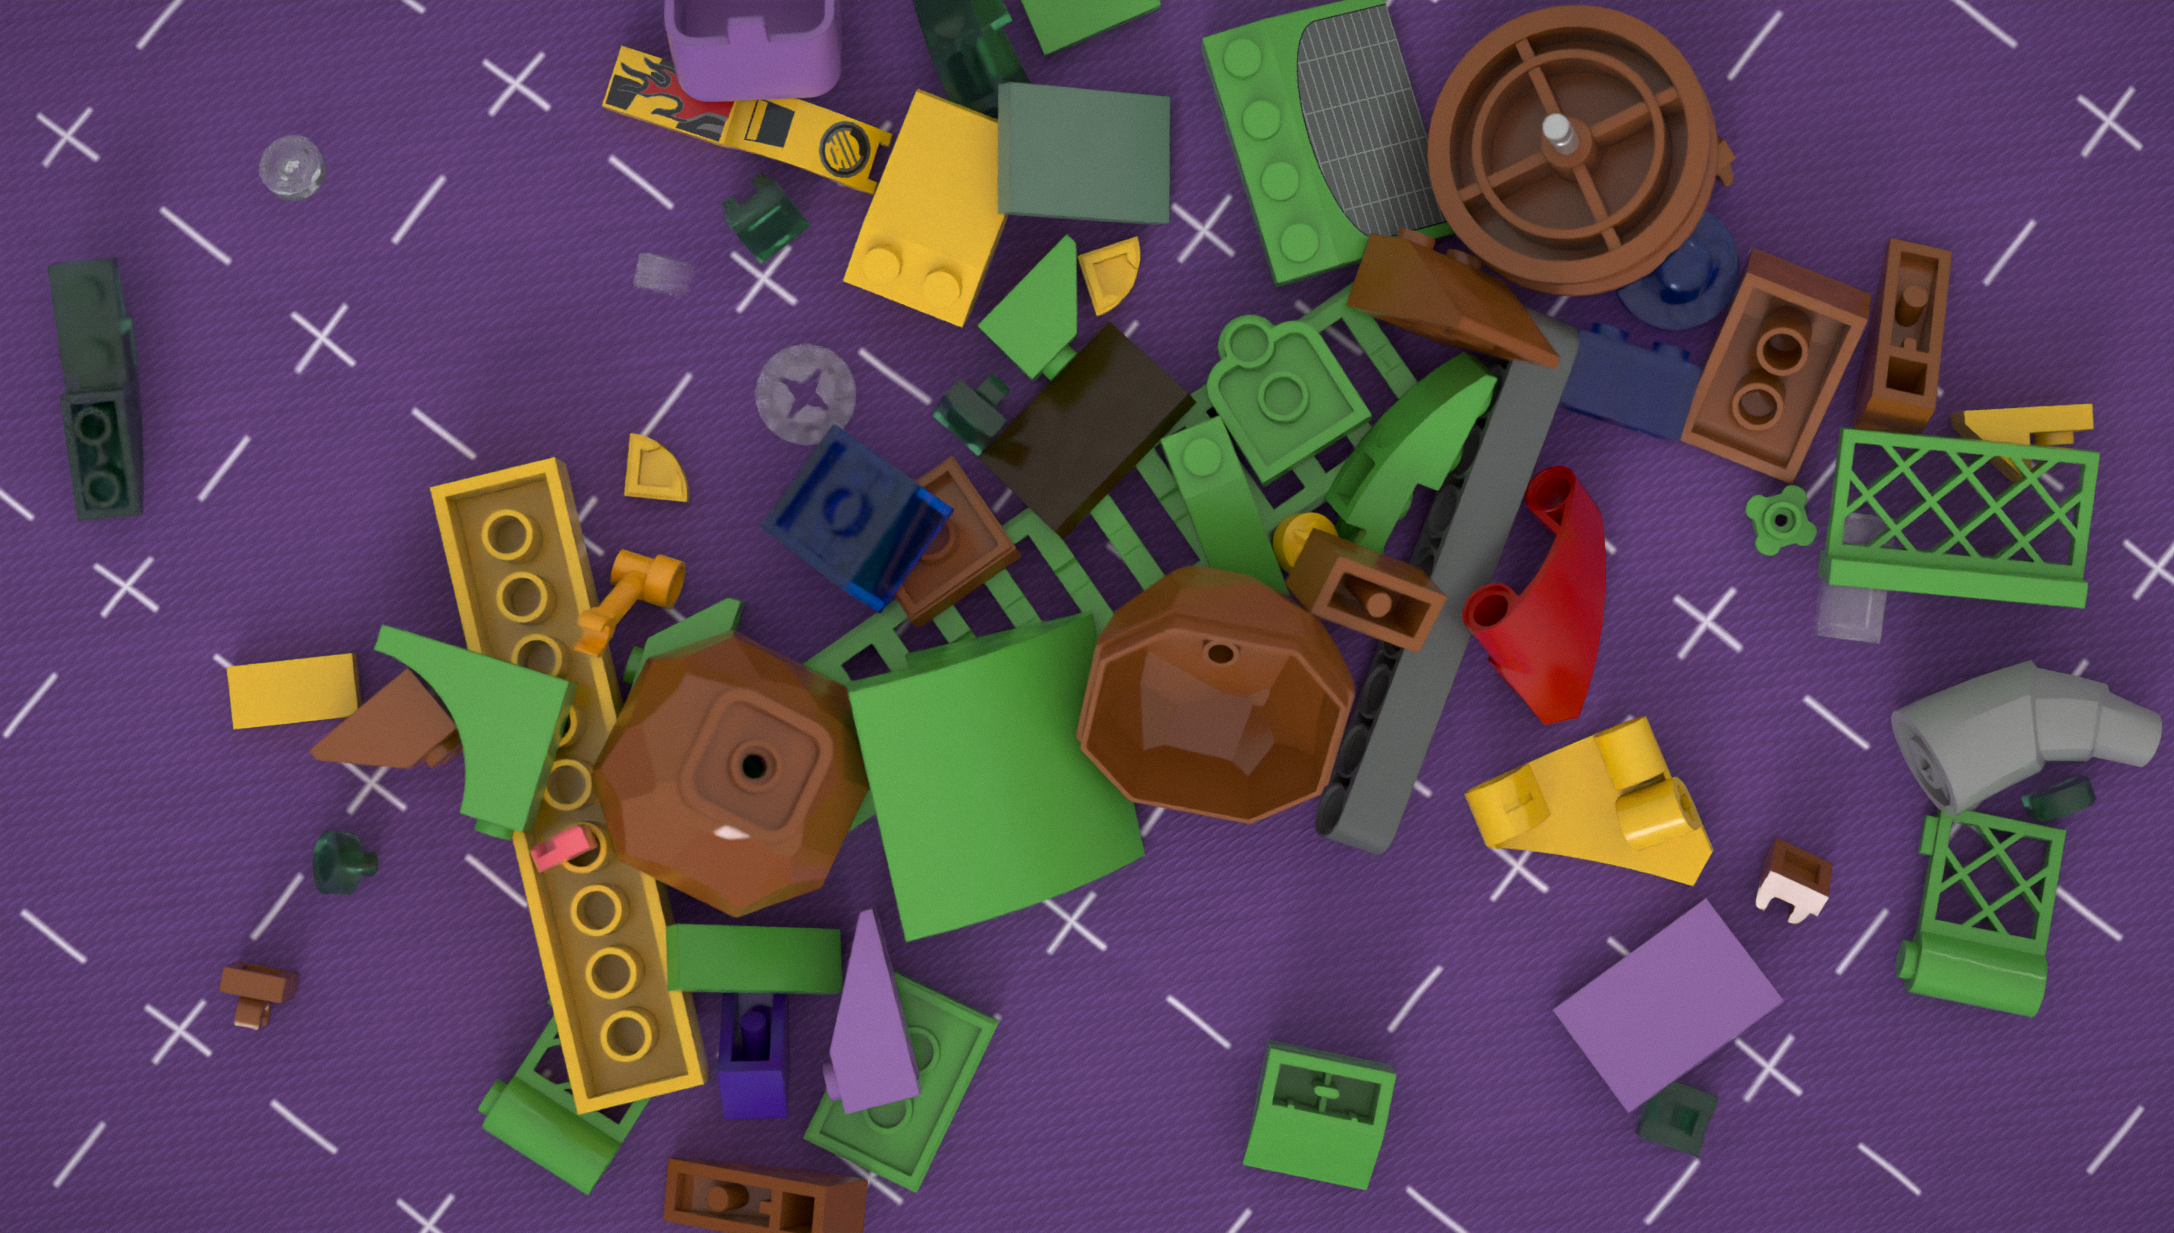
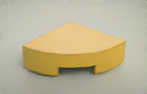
[1077,236,1140,317]
[624,433,690,502]

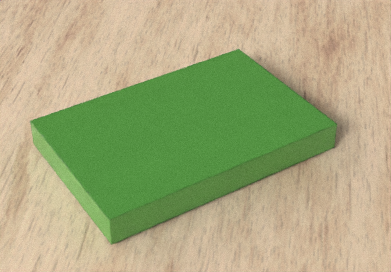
[803,969,999,1193]

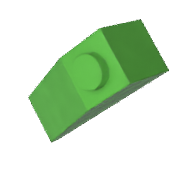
[1160,415,1290,596]

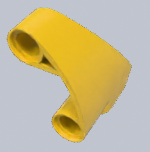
[1464,715,1714,886]

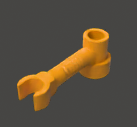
[573,549,686,658]

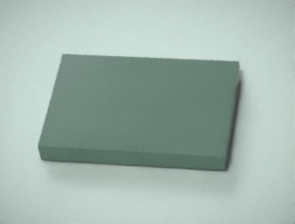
[998,82,1170,225]

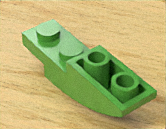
[1324,352,1498,554]

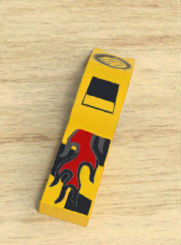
[602,45,894,195]

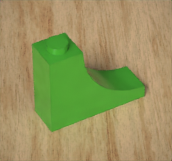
[374,624,578,841]

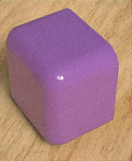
[664,0,842,102]

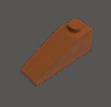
[1852,238,1952,434]
[663,1157,868,1233]

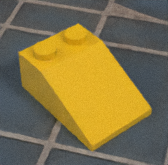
[843,89,1008,327]

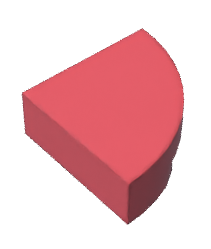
[530,824,599,873]

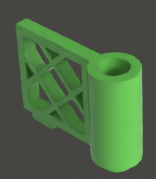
[1895,808,2067,1018]
[477,999,652,1196]

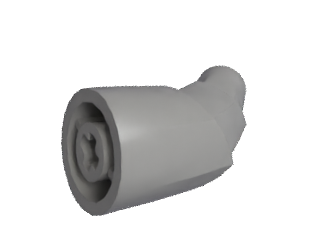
[1891,660,2162,817]

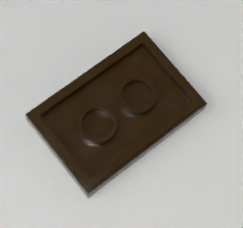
[977,321,1196,540]

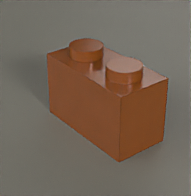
[1285,528,1448,654]

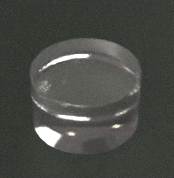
[632,253,695,298]

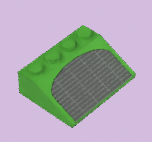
[1201,0,1456,289]

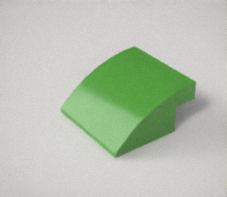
[846,611,1145,942]

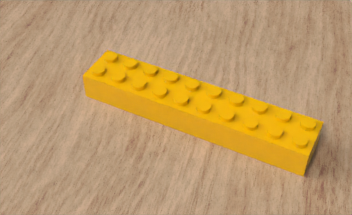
[430,457,712,1115]

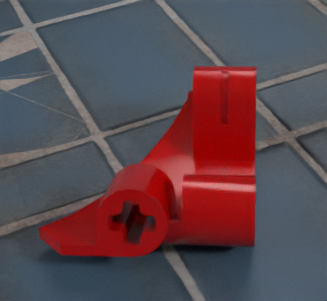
[1462,466,1606,725]

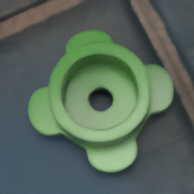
[1745,485,1817,556]

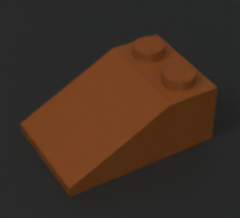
[1346,228,1561,370]
[1674,247,1871,485]

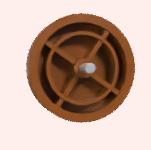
[1427,5,1719,296]

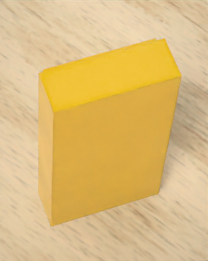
[227,653,362,730]

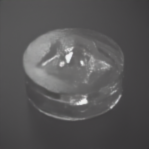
[259,135,327,202]

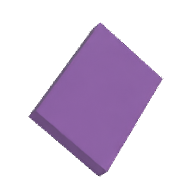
[1553,899,1784,1114]

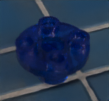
[1614,211,1739,331]

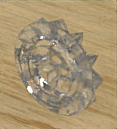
[754,343,856,445]

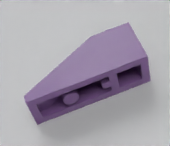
[822,904,923,1114]

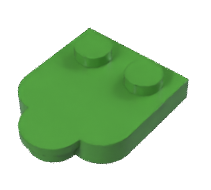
[1207,315,1372,487]

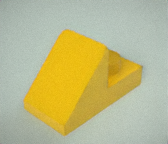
[1951,404,2094,483]

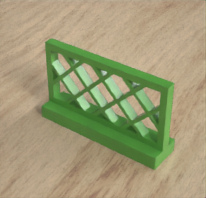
[1818,427,2100,608]

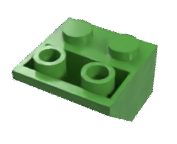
[1242,1040,1397,1190]

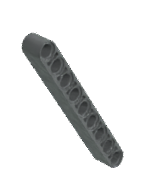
[1315,304,1580,855]

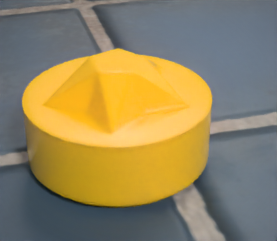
[1273,512,1338,574]

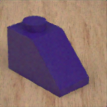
[717,992,790,1119]

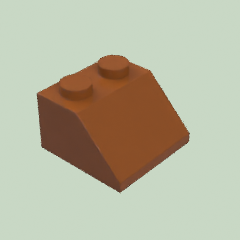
[309,667,463,769]

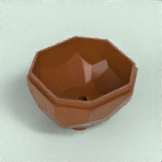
[1075,566,1355,824]
[590,630,870,918]

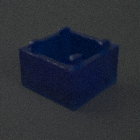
[760,423,955,614]

